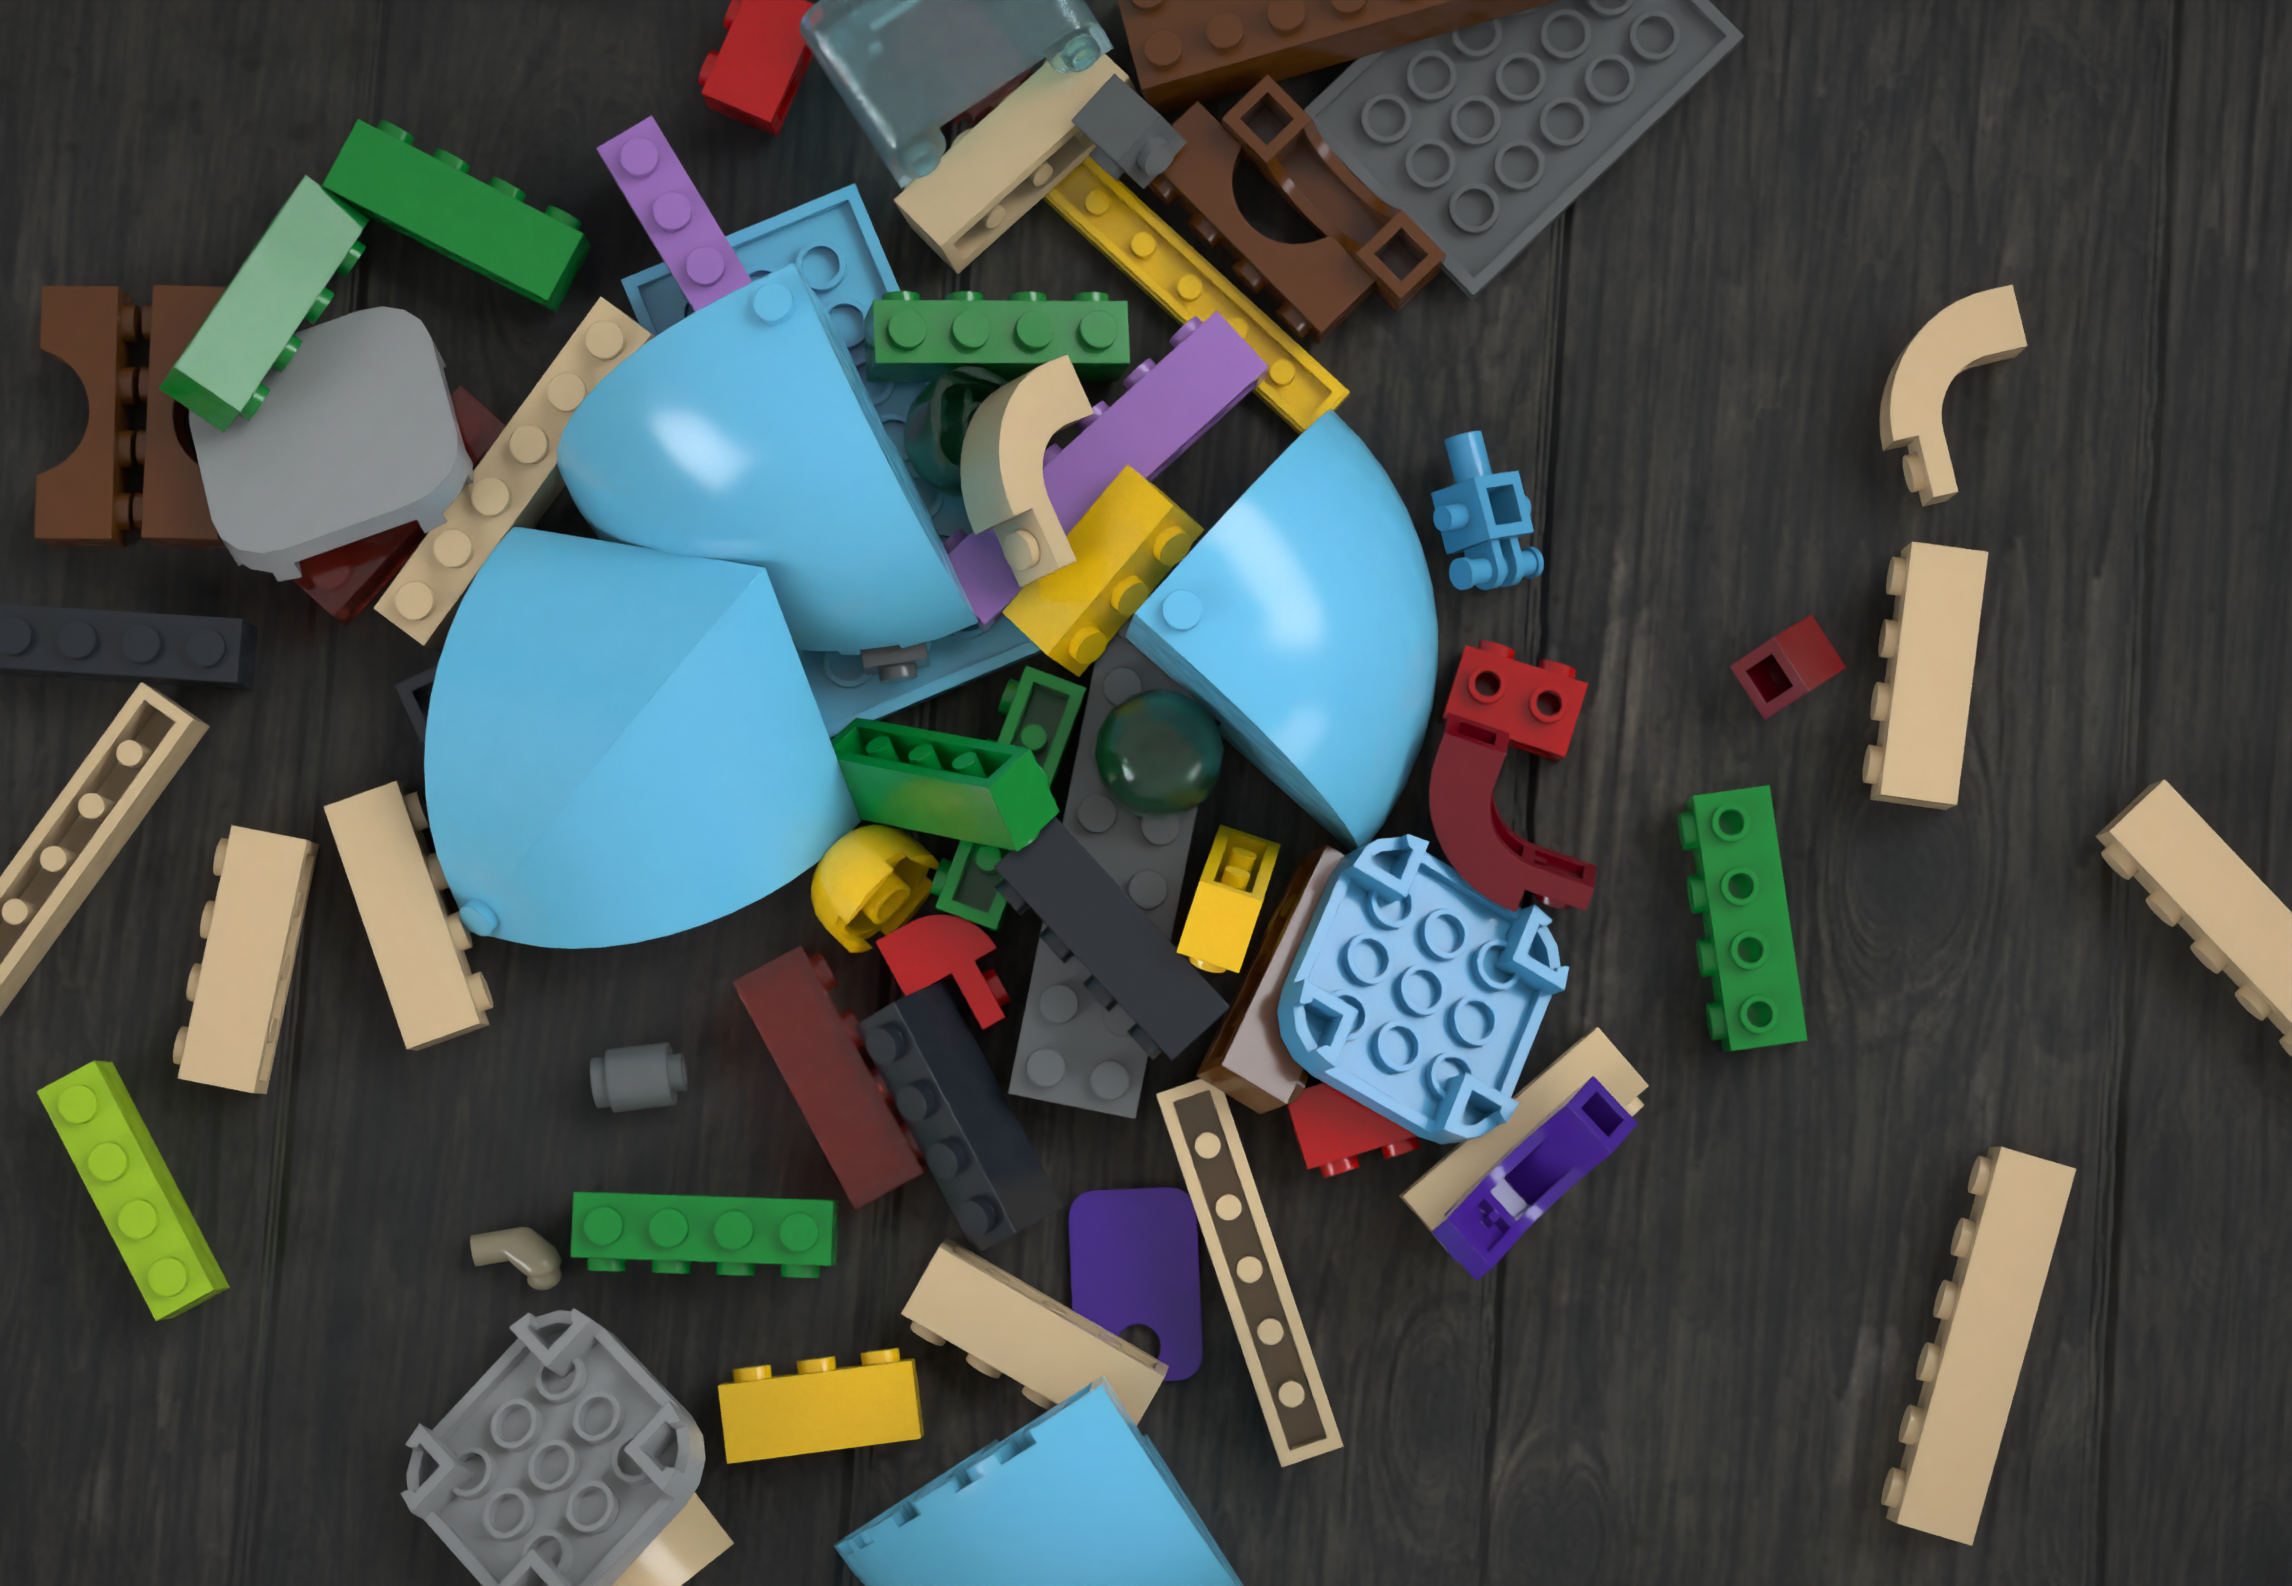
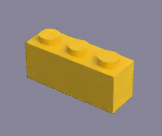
[1002,464,1204,677]
[1176,824,1281,973]
[718,1348,924,1464]

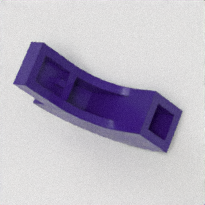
[1432,1076,1638,1281]

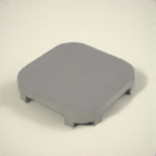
[189,306,473,582]
[401,1308,706,1586]

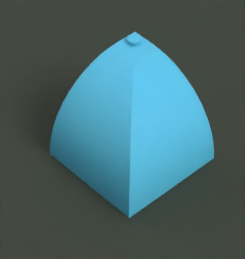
[424,526,861,949]

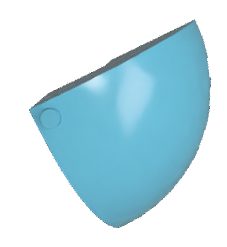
[557,263,979,655]
[1125,409,1438,852]
[834,1375,1244,1586]

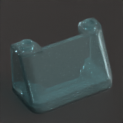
[799,0,1113,189]

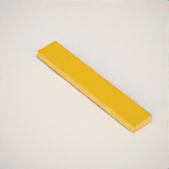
[1042,156,1350,435]

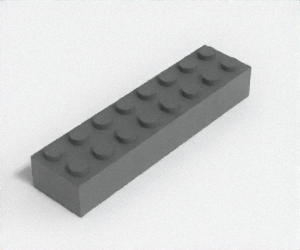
[1008,596,1215,1119]

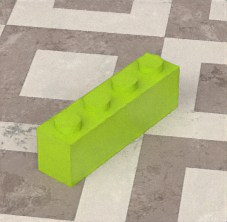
[37,1060,230,1321]

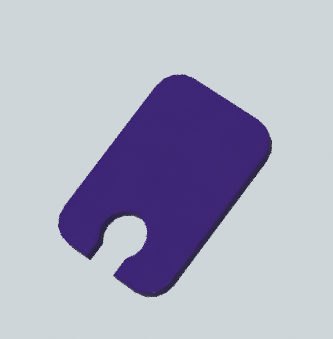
[1069,1187,1203,1381]

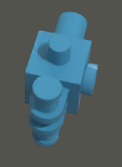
[1431,431,1544,590]

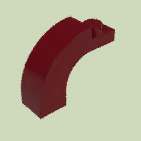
[1429,712,1597,912]

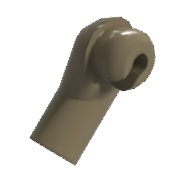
[470,1227,562,1290]

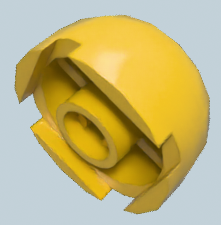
[811,825,939,953]

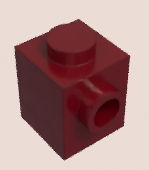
[1730,614,1846,720]

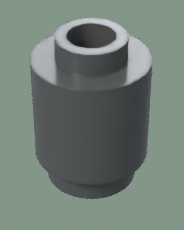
[590,1042,688,1113]

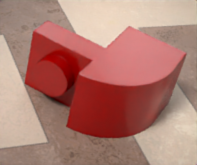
[875,915,1011,1031]

